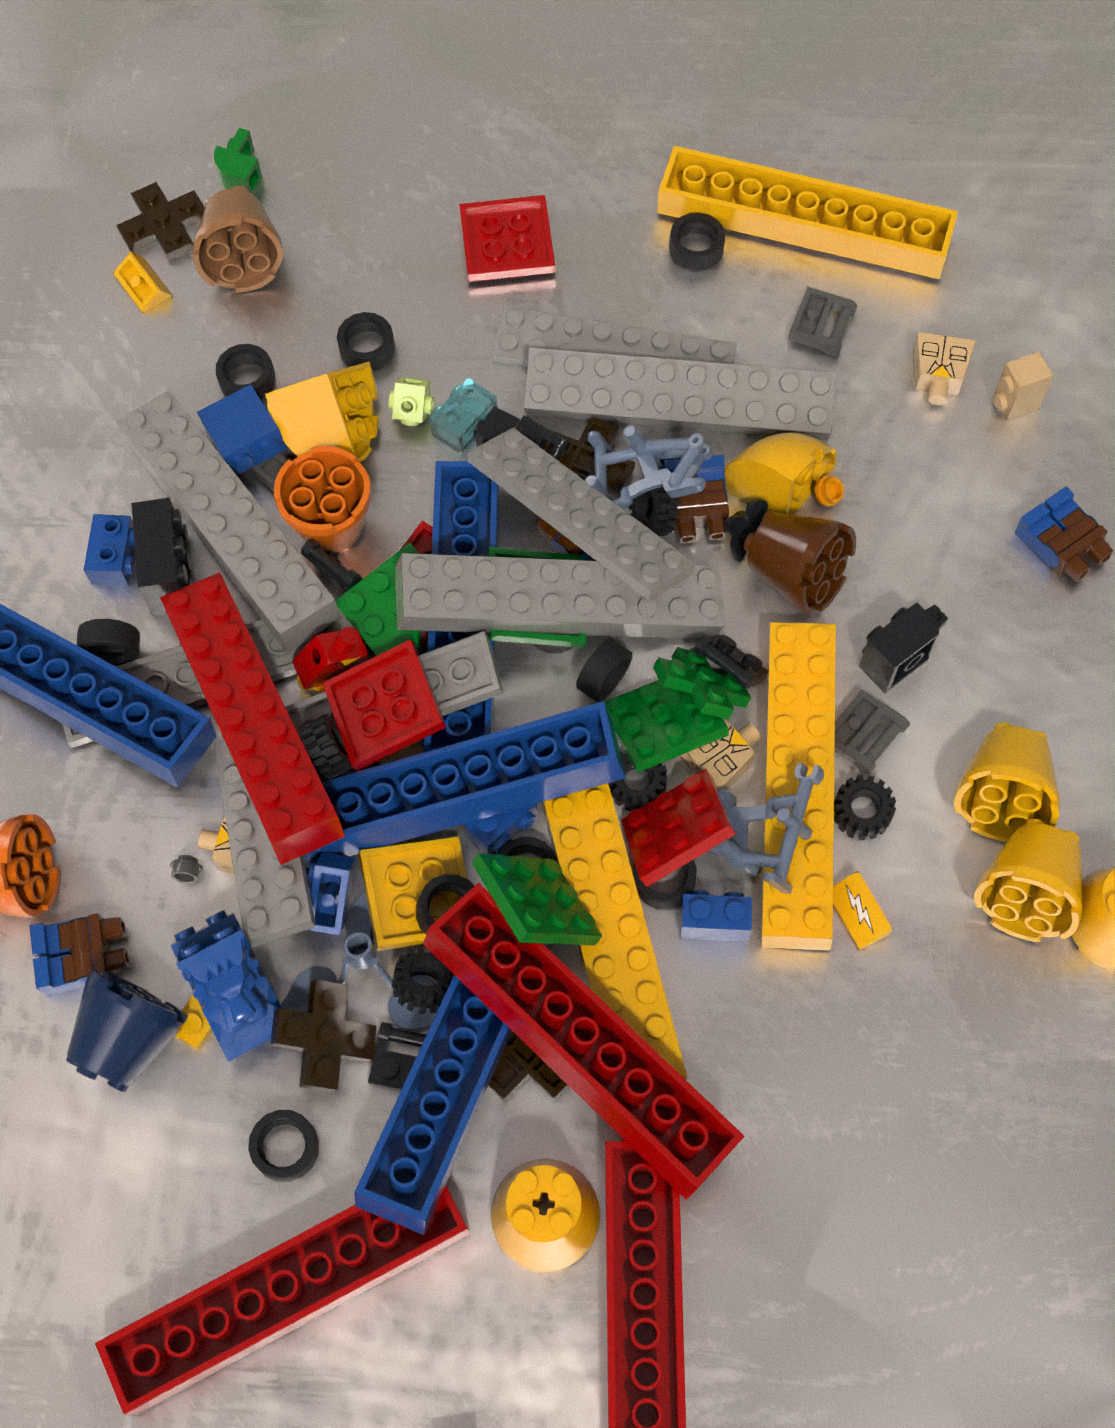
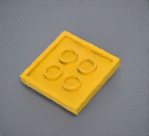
[358,836,468,951]

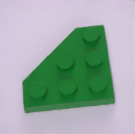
[335,542,421,656]

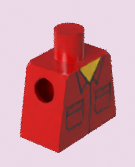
[292,627,368,689]

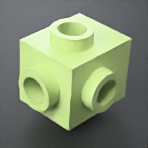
[389,376,434,426]

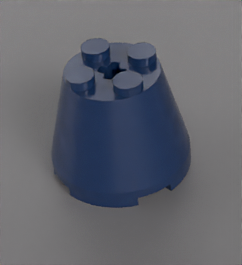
[66,968,188,1092]

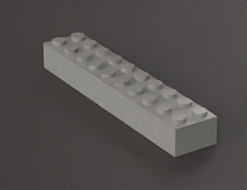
[524,347,837,440]
[116,390,341,653]
[395,553,725,639]

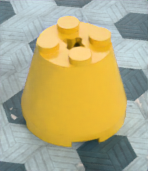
[954,723,1060,842]
[974,819,1083,942]
[1071,866,1115,970]
[491,1159,600,1272]

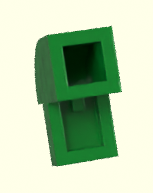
[214,128,262,194]

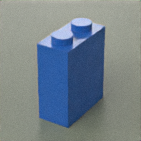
[197,384,288,475]

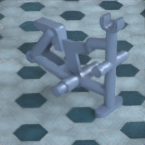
[585,425,713,509]
[708,763,824,894]

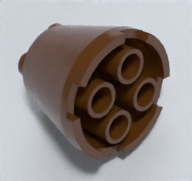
[744,510,856,615]

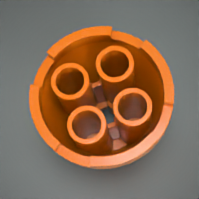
[274,446,372,553]
[0,814,60,918]

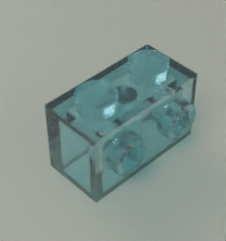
[430,378,498,454]

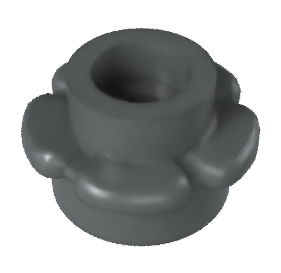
[170,855,203,883]

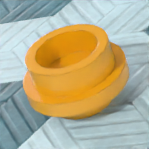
[815,475,844,507]

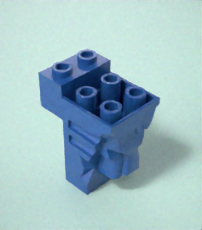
[170,910,282,1062]

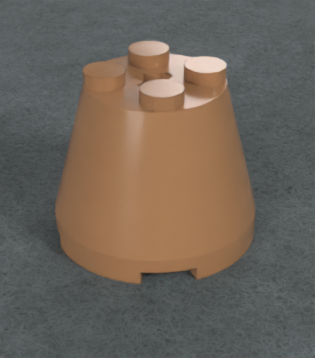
[193,186,283,292]

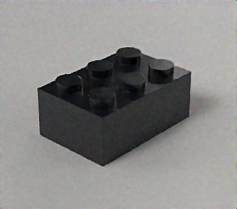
[131,497,192,616]

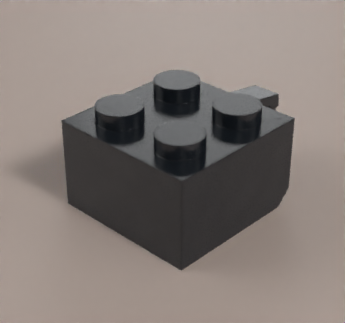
[859,602,948,694]

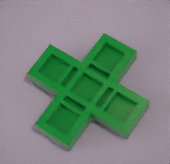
[653,647,751,720]

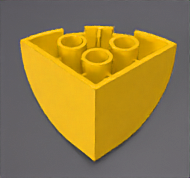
[265,362,379,463]
[724,433,838,515]

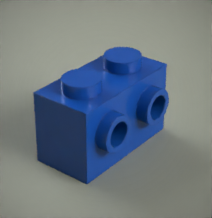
[83,514,136,586]
[464,803,537,855]
[307,852,356,935]
[680,890,752,942]

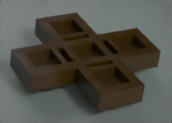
[116,182,205,261]
[543,417,635,492]
[270,979,376,1092]
[488,1031,568,1102]

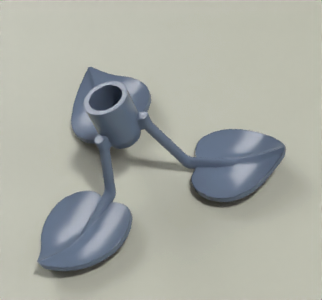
[281,891,439,1030]

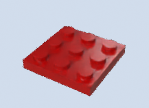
[459,195,555,282]
[322,639,447,771]
[621,769,736,887]

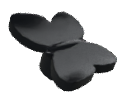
[725,498,768,563]

